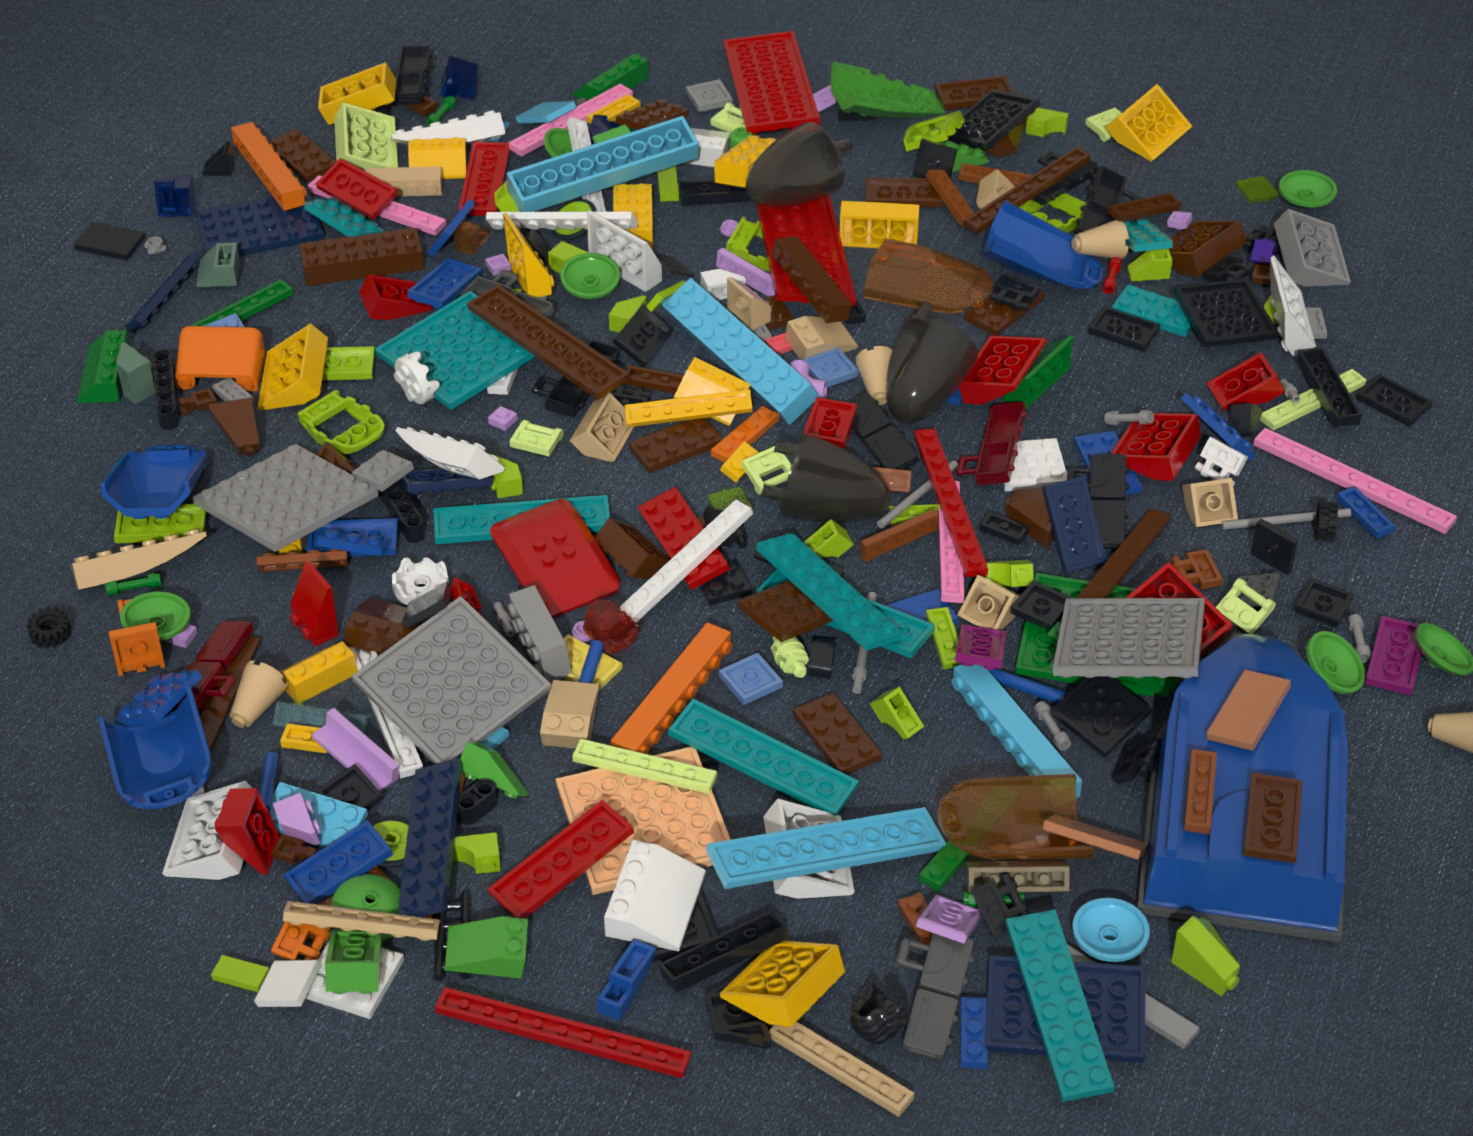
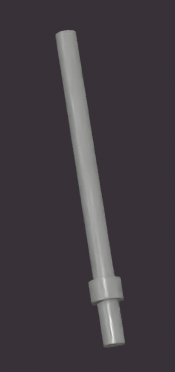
[877,460,958,528]
[1221,508,1351,530]
[852,592,877,694]

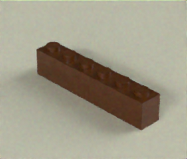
[772,236,852,323]

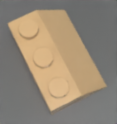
[570,393,634,462]

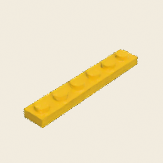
[625,389,753,427]

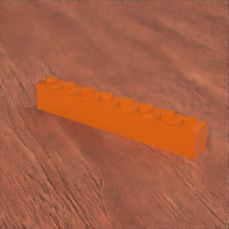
[231,122,307,211]
[611,622,733,754]

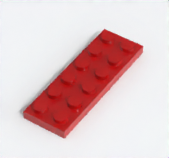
[458,142,511,216]
[637,487,730,590]
[487,800,635,919]

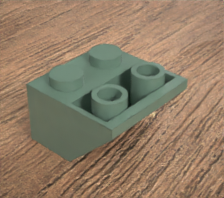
[196,243,240,287]
[116,342,155,404]

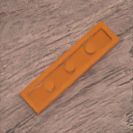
[711,406,779,463]

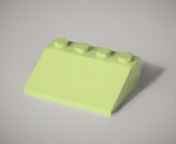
[334,102,398,171]

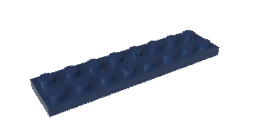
[397,757,463,917]

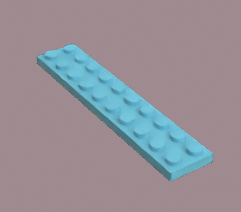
[706,807,946,889]

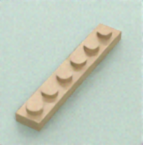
[283,901,440,941]
[769,1022,914,1117]

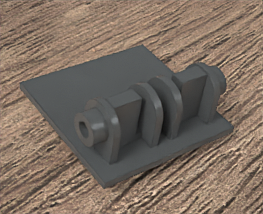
[1237,573,1281,611]

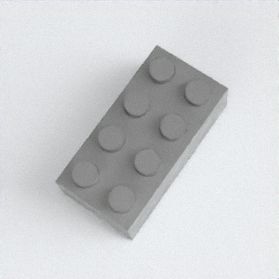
[508,585,572,683]

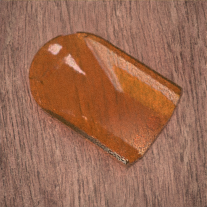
[864,239,993,313]
[938,774,1095,859]

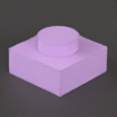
[1167,211,1192,230]
[485,254,511,276]
[488,406,518,431]
[166,624,197,648]

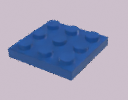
[113,670,202,727]

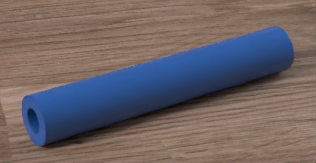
[578,640,604,683]
[987,669,1068,704]
[259,752,279,812]

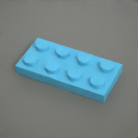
[269,782,369,848]

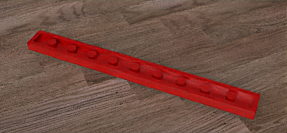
[914,429,988,577]
[435,987,691,1079]

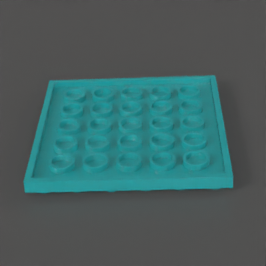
[375,291,535,410]

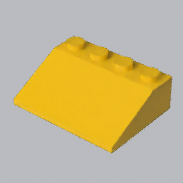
[1105,84,1192,162]
[503,213,554,297]
[257,323,328,411]
[720,941,845,1027]

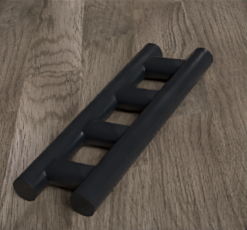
[434,892,470,981]

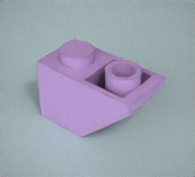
[273,792,322,845]

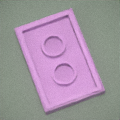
[916,895,982,944]

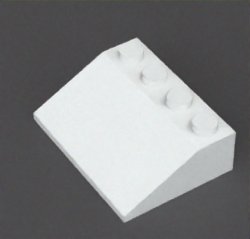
[684,128,730,167]
[587,210,662,292]
[1270,256,1316,357]
[162,781,252,880]
[763,799,854,899]
[604,840,706,951]

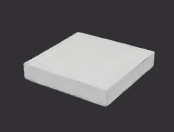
[254,960,321,1007]

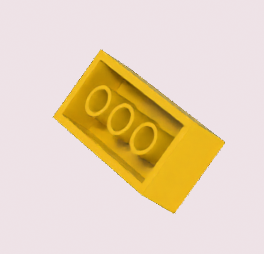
[318,62,396,125]
[714,135,783,188]
[613,183,653,249]
[840,201,919,250]

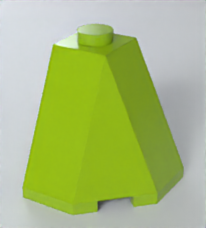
[1171,916,1240,996]

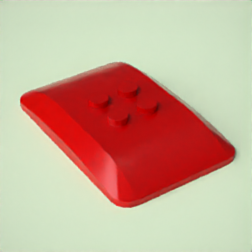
[490,499,620,618]

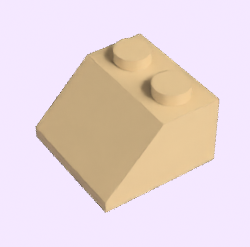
[976,169,1015,209]
[727,277,771,331]
[1182,478,1238,527]
[957,575,1020,630]

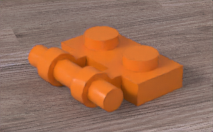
[271,921,331,961]

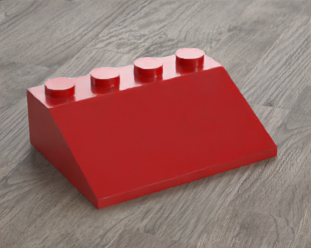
[958,335,1047,405]
[1111,413,1201,481]
[1126,562,1233,657]

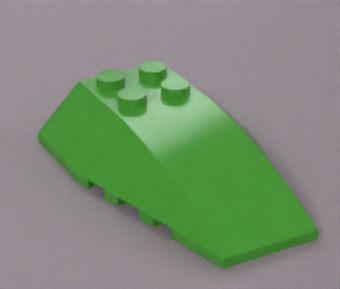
[830,62,945,118]

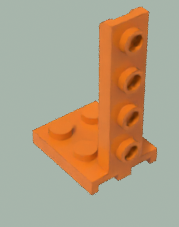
[109,599,165,676]

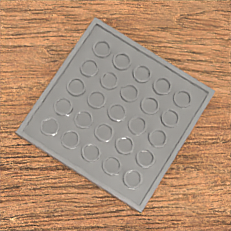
[193,444,379,552]
[351,596,552,764]
[1053,598,1205,678]

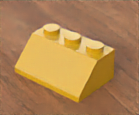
[408,137,467,179]
[673,357,751,427]
[279,641,357,705]

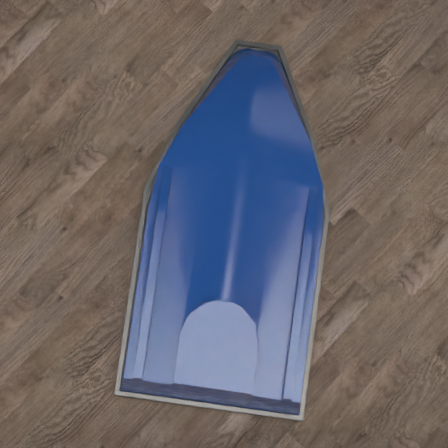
[1137,633,1348,943]

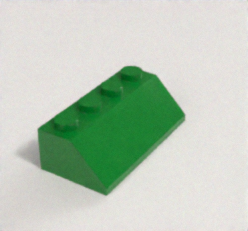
[573,53,648,101]
[77,330,130,403]
[1004,336,1074,409]

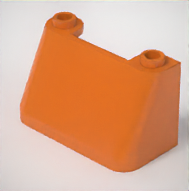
[175,326,266,391]

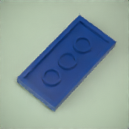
[408,258,482,308]
[1180,393,1256,461]
[1073,431,1142,495]
[307,518,398,556]
[283,820,394,905]

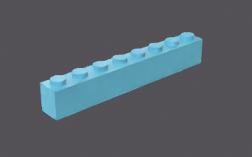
[952,664,1082,807]

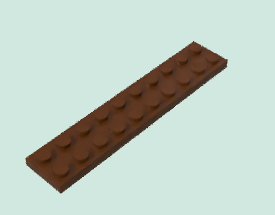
[467,284,630,400]

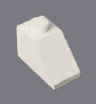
[701,269,746,300]

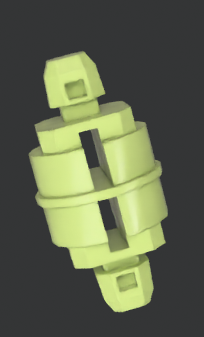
[770,636,809,678]

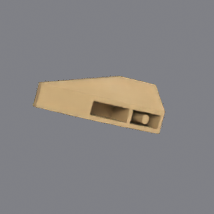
[70,529,206,590]

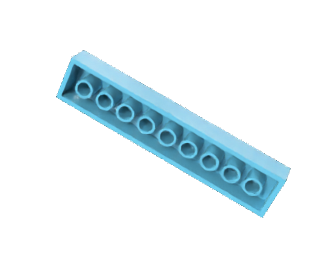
[507,116,699,212]
[662,278,819,425]

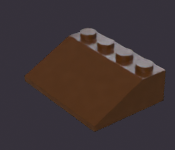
[1169,220,1247,277]
[345,598,434,655]

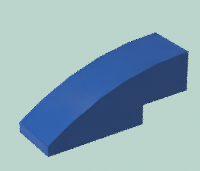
[597,939,656,1021]

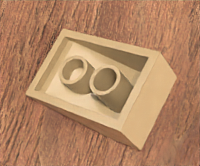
[785,316,858,360]
[540,680,600,749]

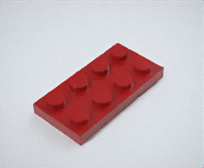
[316,158,398,220]

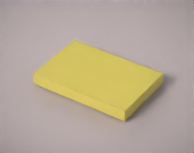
[563,634,622,690]

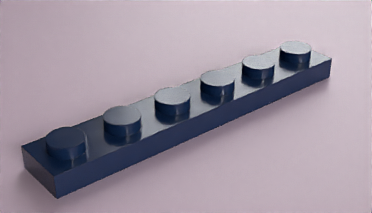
[125,249,202,332]

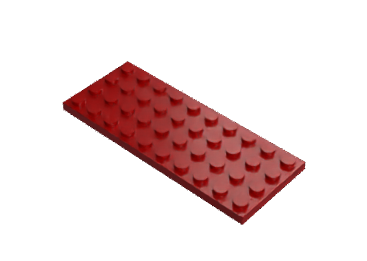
[723,31,820,134]
[752,184,856,306]

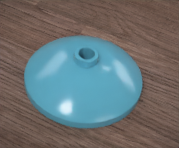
[1072,898,1150,962]

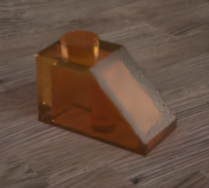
[454,221,491,255]

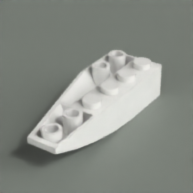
[390,111,506,145]
[395,427,505,479]

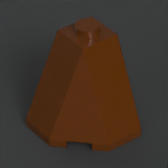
[209,398,261,456]
[1005,488,1054,548]

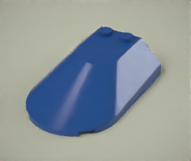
[983,201,1103,289]
[100,445,207,519]
[98,686,212,809]

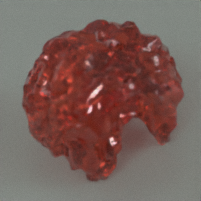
[582,599,641,654]

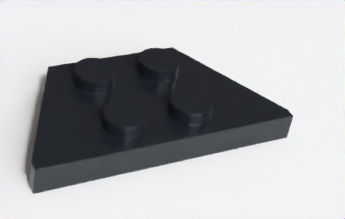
[705,979,771,1049]

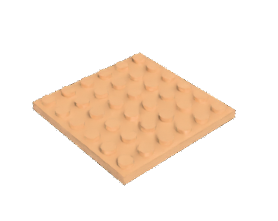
[555,747,731,895]

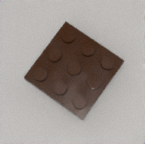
[738,580,834,642]

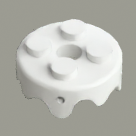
[394,352,439,405]
[392,557,449,605]

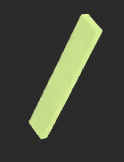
[1259,369,1366,431]
[572,739,717,794]

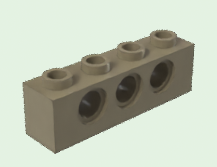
[966,861,1069,893]

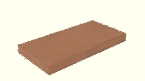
[1206,670,1291,751]
[1043,814,1149,859]

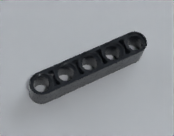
[153,349,179,430]
[378,480,425,543]

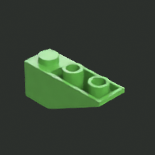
[938,141,989,172]
[460,742,528,799]

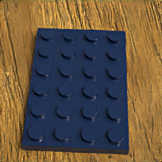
[194,189,324,256]
[985,955,1145,1063]

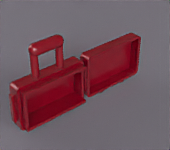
[956,402,1027,485]
[172,621,254,712]

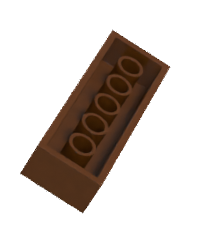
[299,228,424,286]

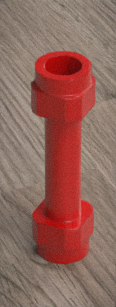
[1103,257,1122,294]

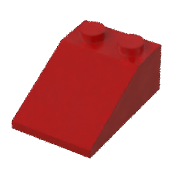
[359,274,432,321]
[1206,352,1285,410]
[801,397,857,462]
[289,561,339,647]
[214,788,281,875]

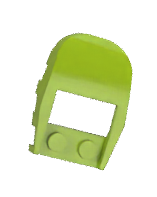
[903,111,965,152]
[1019,193,1086,233]
[726,217,770,271]
[297,390,384,454]

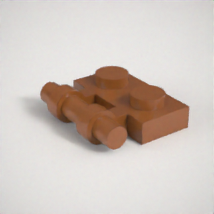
[1171,549,1223,589]

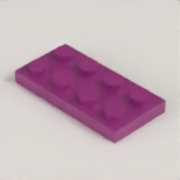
[1365,616,1421,695]
[955,624,1007,670]

